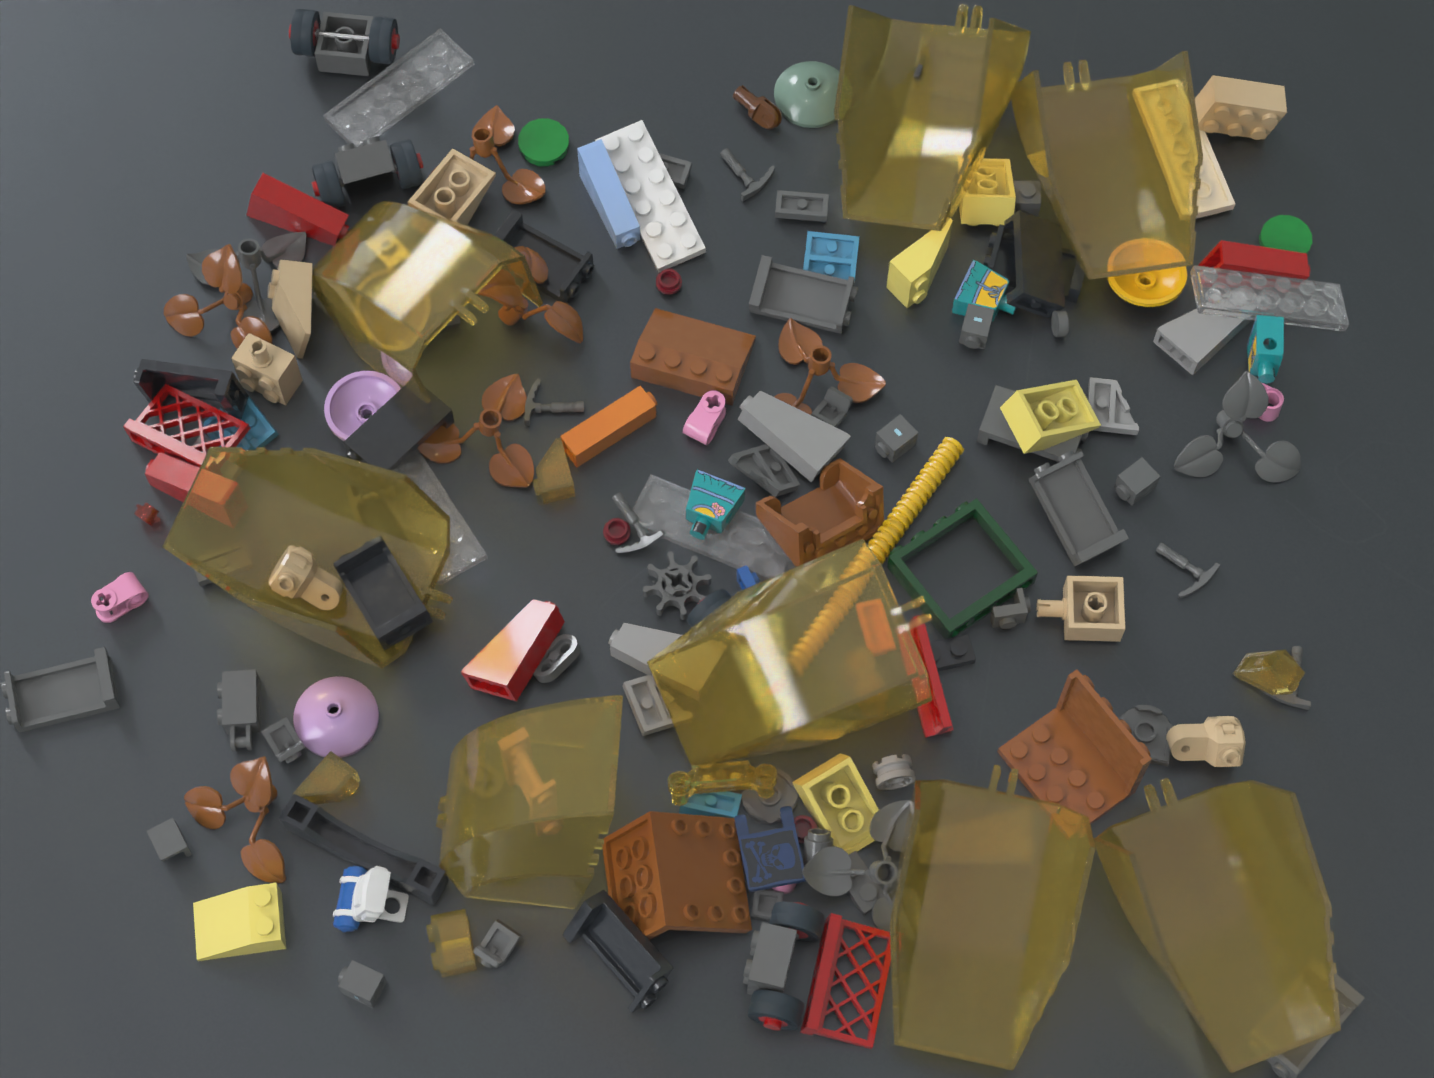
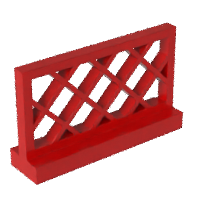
[123,384,251,476]
[896,615,954,738]
[800,913,896,1049]

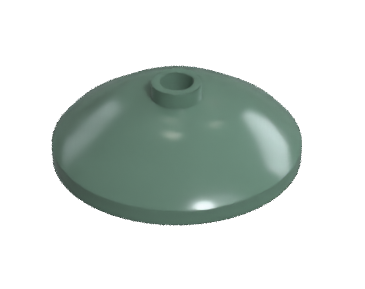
[774,61,850,128]

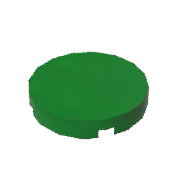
[518,118,569,166]
[1259,215,1312,254]

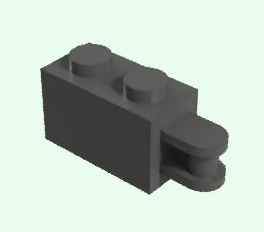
[217,669,261,751]

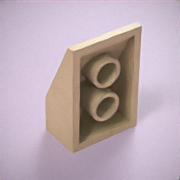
[408,148,496,244]
[268,260,312,359]

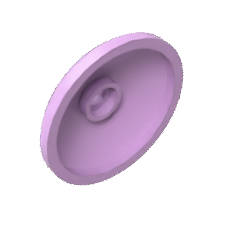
[324,371,401,441]
[293,676,379,758]

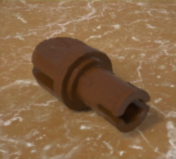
[733,85,782,129]

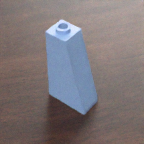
[577,139,641,249]

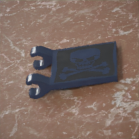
[734,806,806,892]

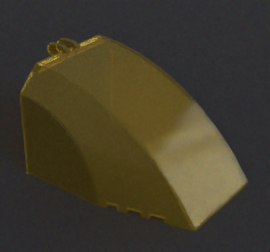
[834,4,1031,231]
[1009,51,1203,280]
[312,201,543,404]
[162,447,453,669]
[647,539,932,767]
[436,695,623,909]
[890,765,1096,1070]
[1093,778,1341,1073]

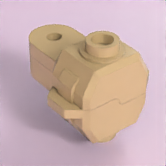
[268,545,343,610]
[1166,716,1246,767]

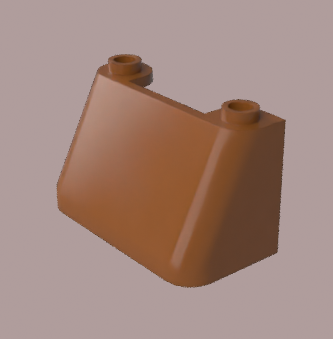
[756,458,884,572]

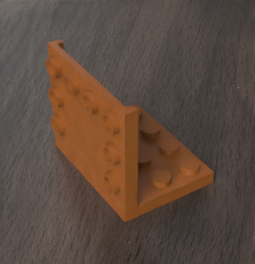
[997,669,1152,840]
[601,811,752,940]

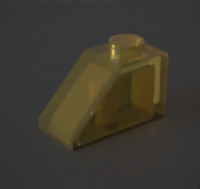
[532,437,575,504]
[1233,650,1305,695]
[293,751,360,804]

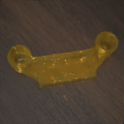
[668,760,777,806]

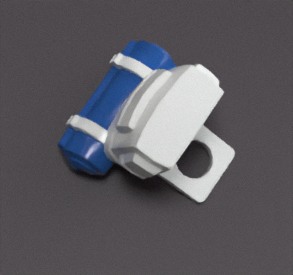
[333,866,409,932]

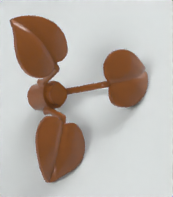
[423,105,546,204]
[164,244,273,349]
[478,246,583,344]
[774,318,886,415]
[417,374,534,488]
[184,756,286,883]

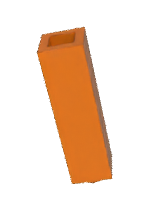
[560,385,657,467]

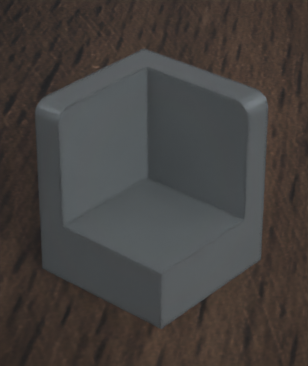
[146,818,192,861]

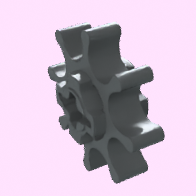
[643,551,711,620]

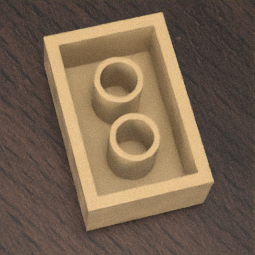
[1191,75,1287,140]

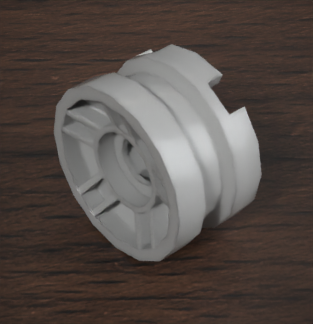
[872,754,916,790]

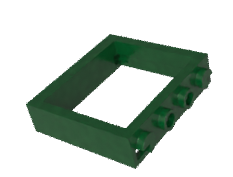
[887,498,1038,639]

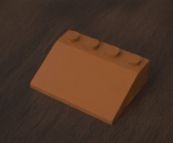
[630,308,756,406]

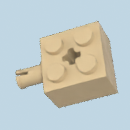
[231,333,303,405]
[1036,576,1125,642]

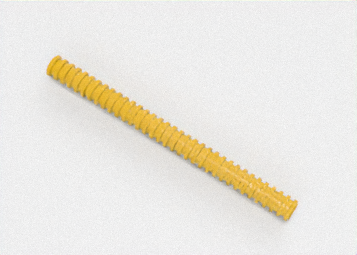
[786,437,964,676]

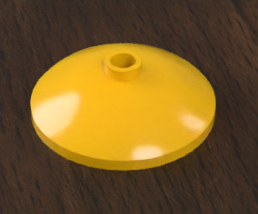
[1107,241,1187,307]

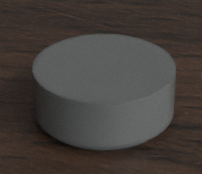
[1051,310,1069,337]

